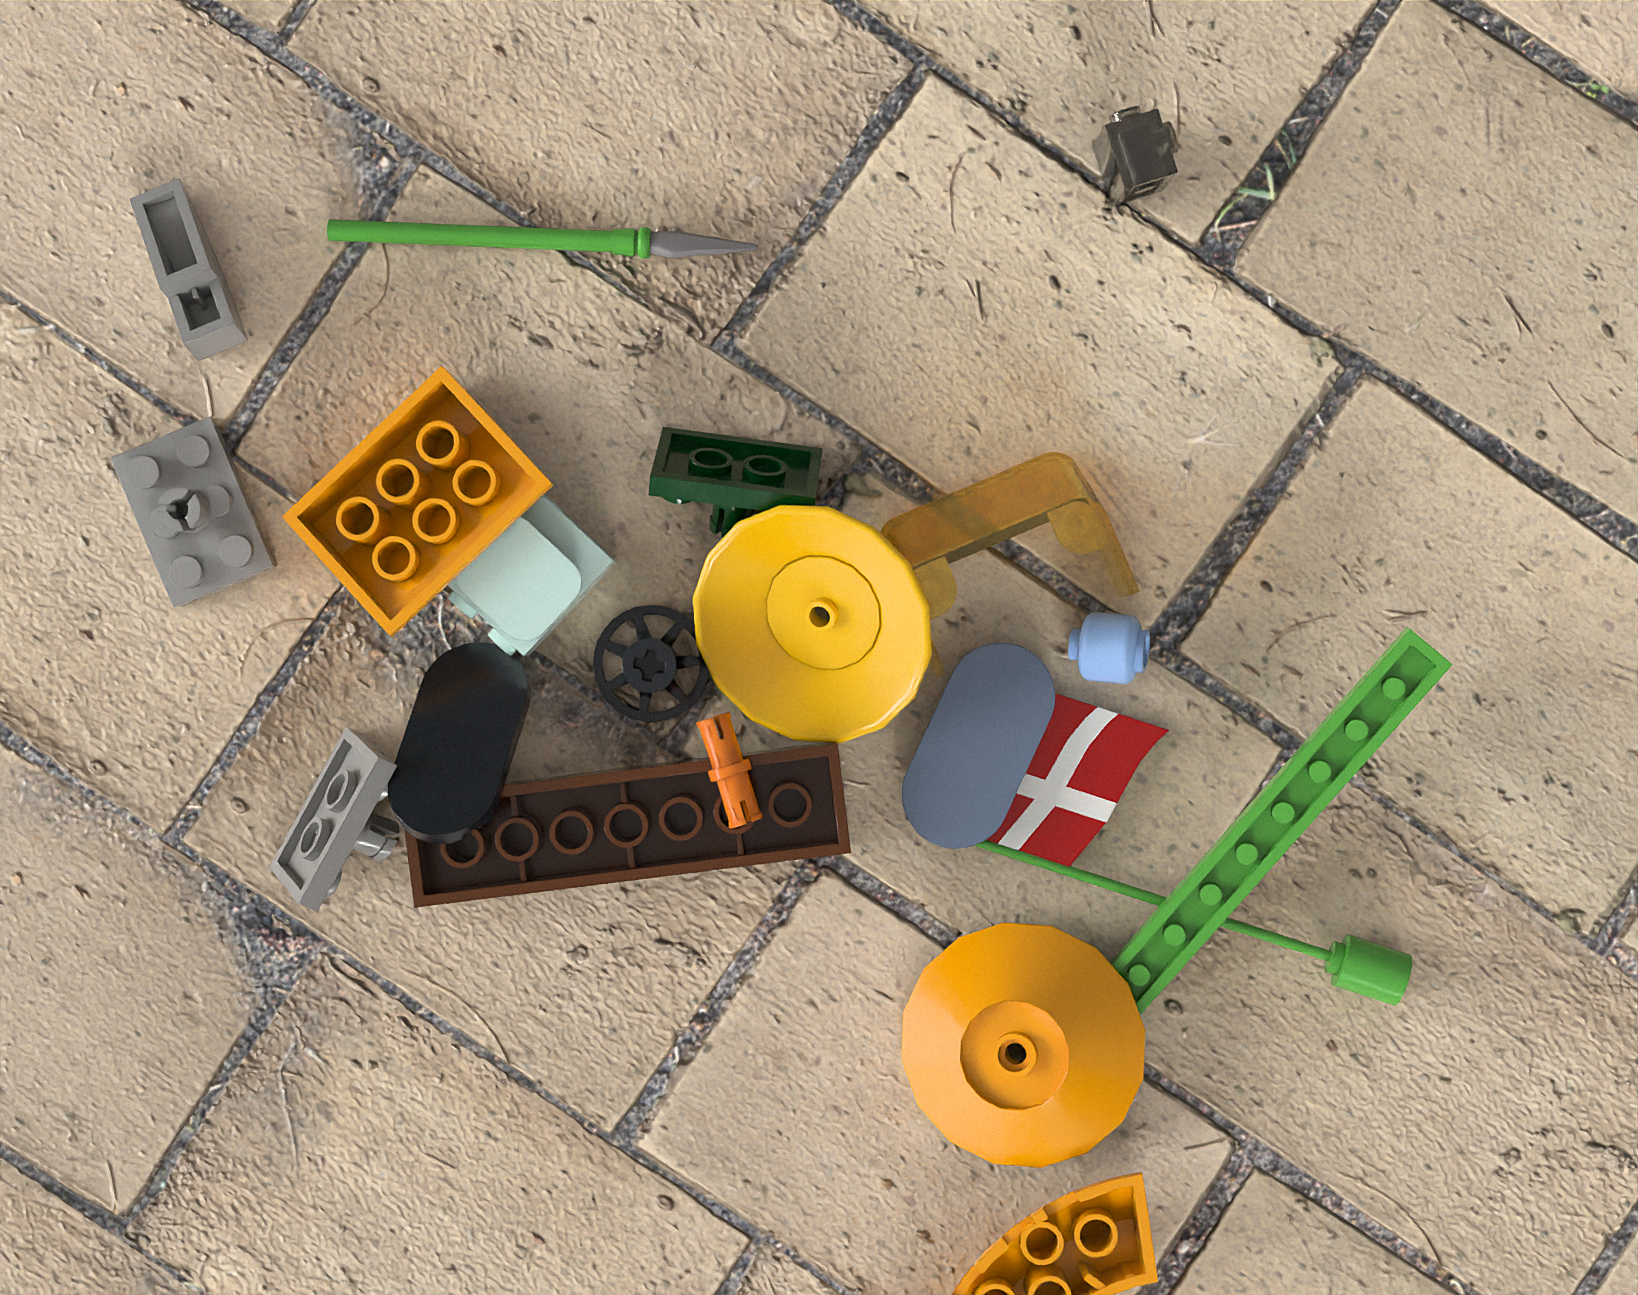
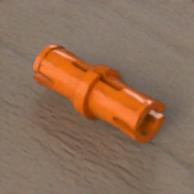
[696,712,763,828]

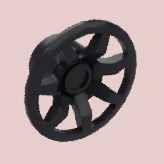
[593,605,709,722]

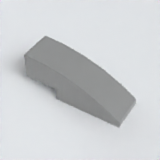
[130,178,248,361]

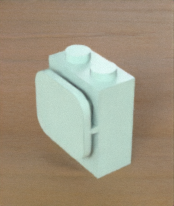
[448,494,617,656]

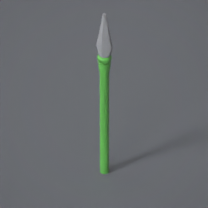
[327,219,758,259]

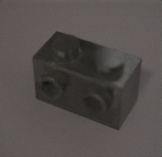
[1092,106,1179,207]

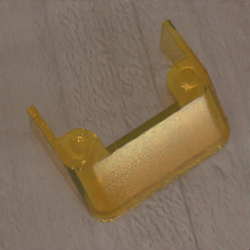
[880,452,1140,677]

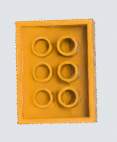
[282,366,553,637]

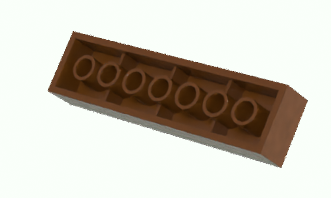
[404,742,851,908]

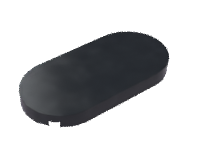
[388,642,531,844]

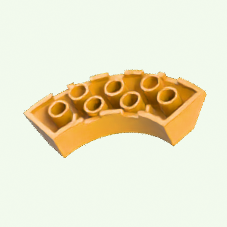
[951,1172,1158,1295]

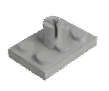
[110,416,277,608]
[269,726,399,912]

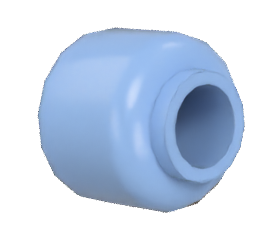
[1068,611,1150,685]

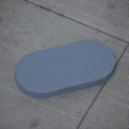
[902,643,1055,849]

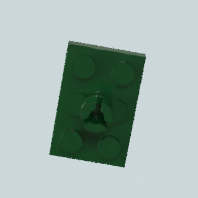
[648,427,823,538]

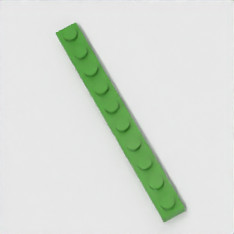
[1110,627,1453,1015]

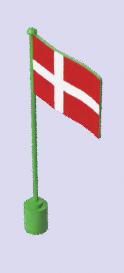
[975,693,1412,1006]

